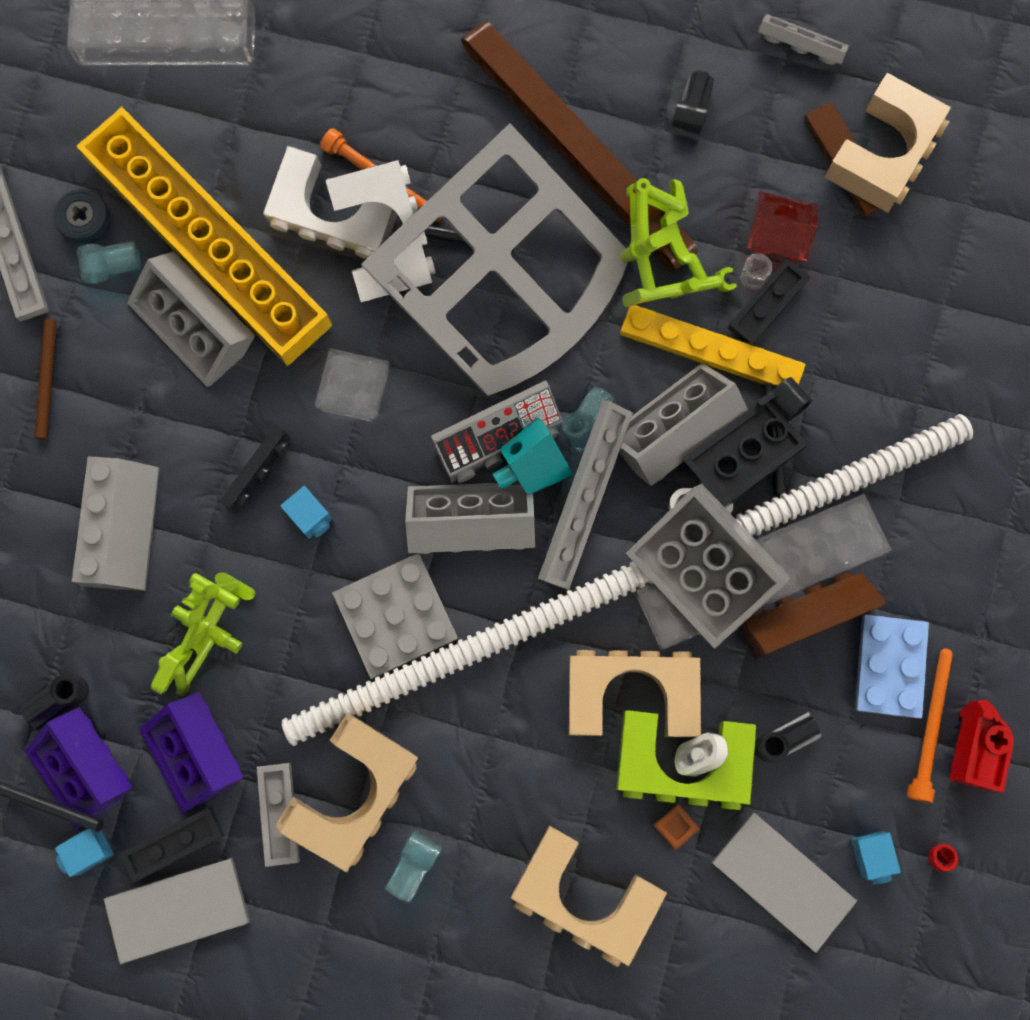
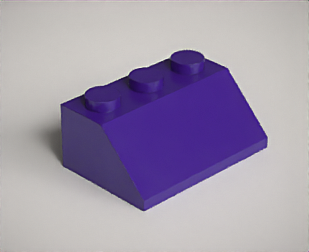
[139,692,244,814]
[24,707,132,831]

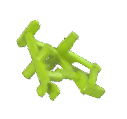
[620,178,737,307]
[151,572,255,697]

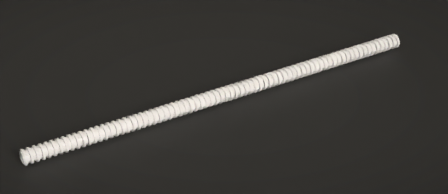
[282,414,973,746]

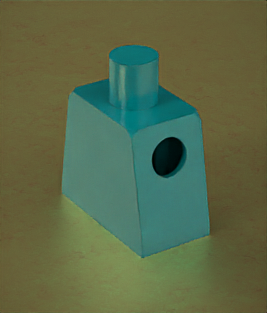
[493,417,573,494]

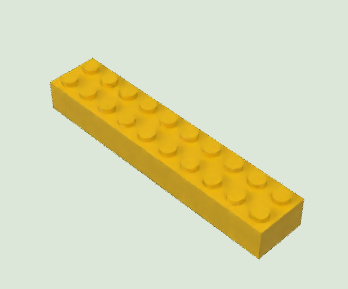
[76,107,332,367]

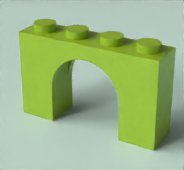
[616,710,756,810]

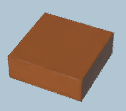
[653,803,700,851]

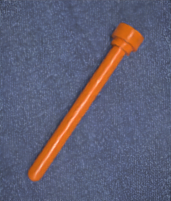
[320,128,443,222]
[906,648,953,803]

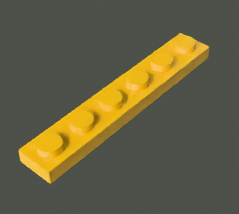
[620,305,806,387]

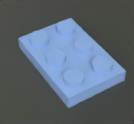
[855,615,929,719]

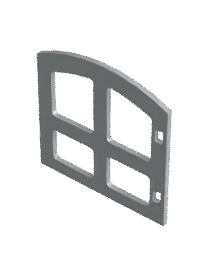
[361,124,627,396]

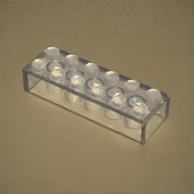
[67,0,255,65]

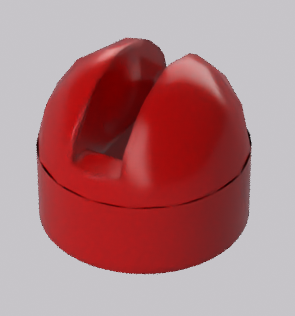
[928,844,958,872]

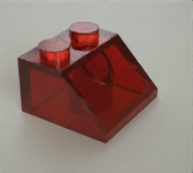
[747,191,818,261]

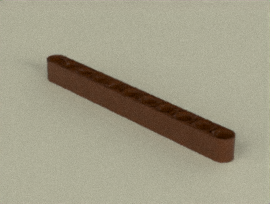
[461,20,698,272]

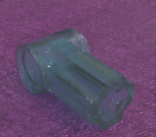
[76,241,141,283]
[562,386,615,452]
[385,830,443,903]

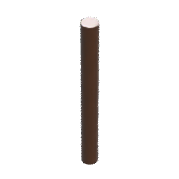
[34,318,57,440]

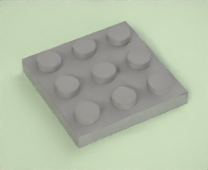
[332,553,459,680]

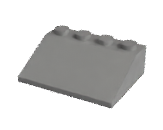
[626,484,791,649]

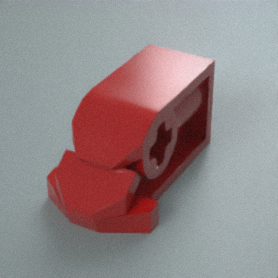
[949,700,1014,793]

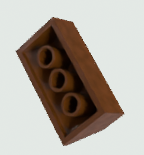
[740,571,886,660]

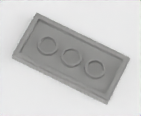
[711,812,857,953]
[104,858,250,964]

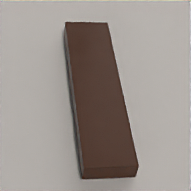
[804,102,880,217]

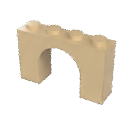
[824,73,951,213]
[569,650,701,738]
[275,712,418,872]
[511,826,667,967]

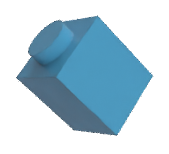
[280,485,333,539]
[55,829,114,877]
[851,832,901,884]

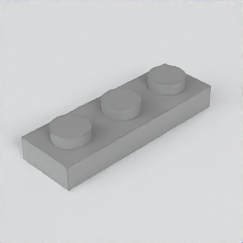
[758,14,849,65]
[257,763,300,867]

